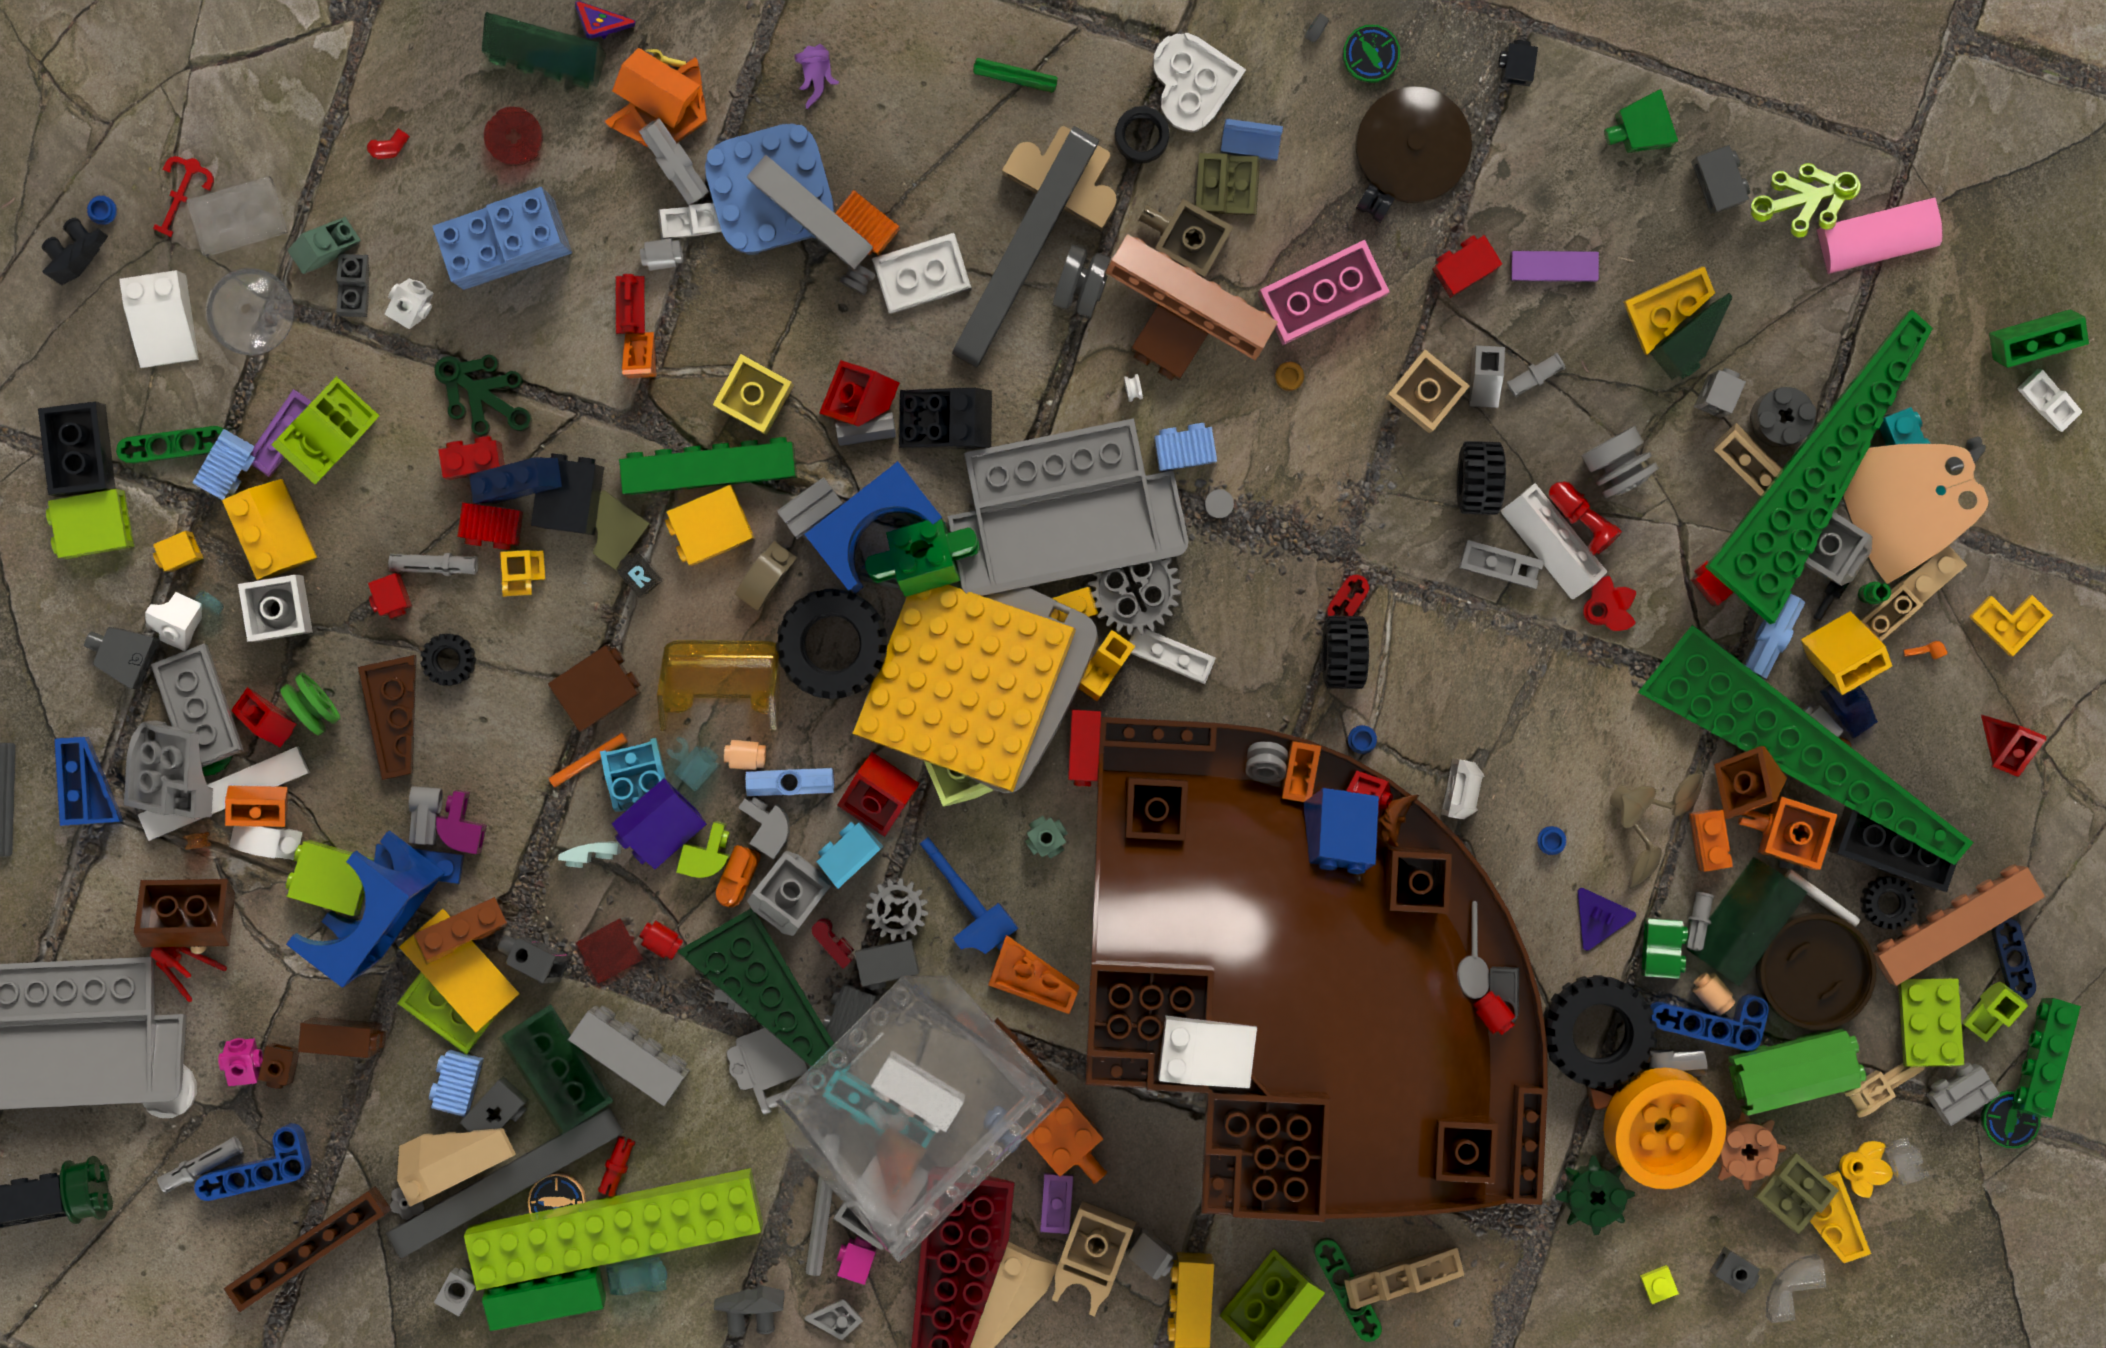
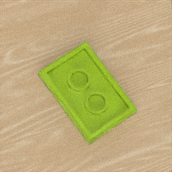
[397,972,497,1055]

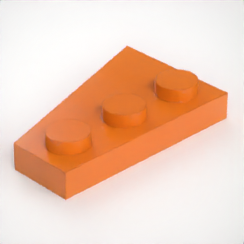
[988,935,1080,1014]

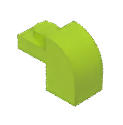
[676,821,731,878]
[1962,982,2028,1042]

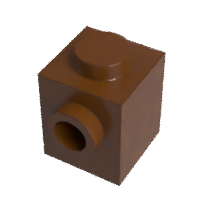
[258,1043,300,1089]

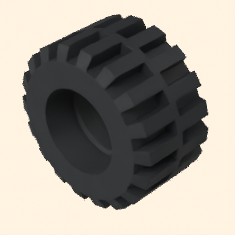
[1457,441,1506,515]
[1322,616,1369,689]

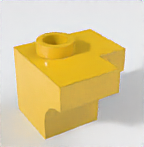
[499,550,545,597]

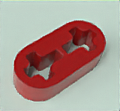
[1326,575,1369,617]

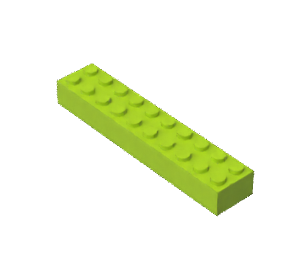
[464,1168,763,1291]

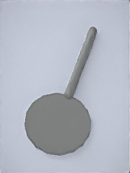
[1457,901,1490,999]

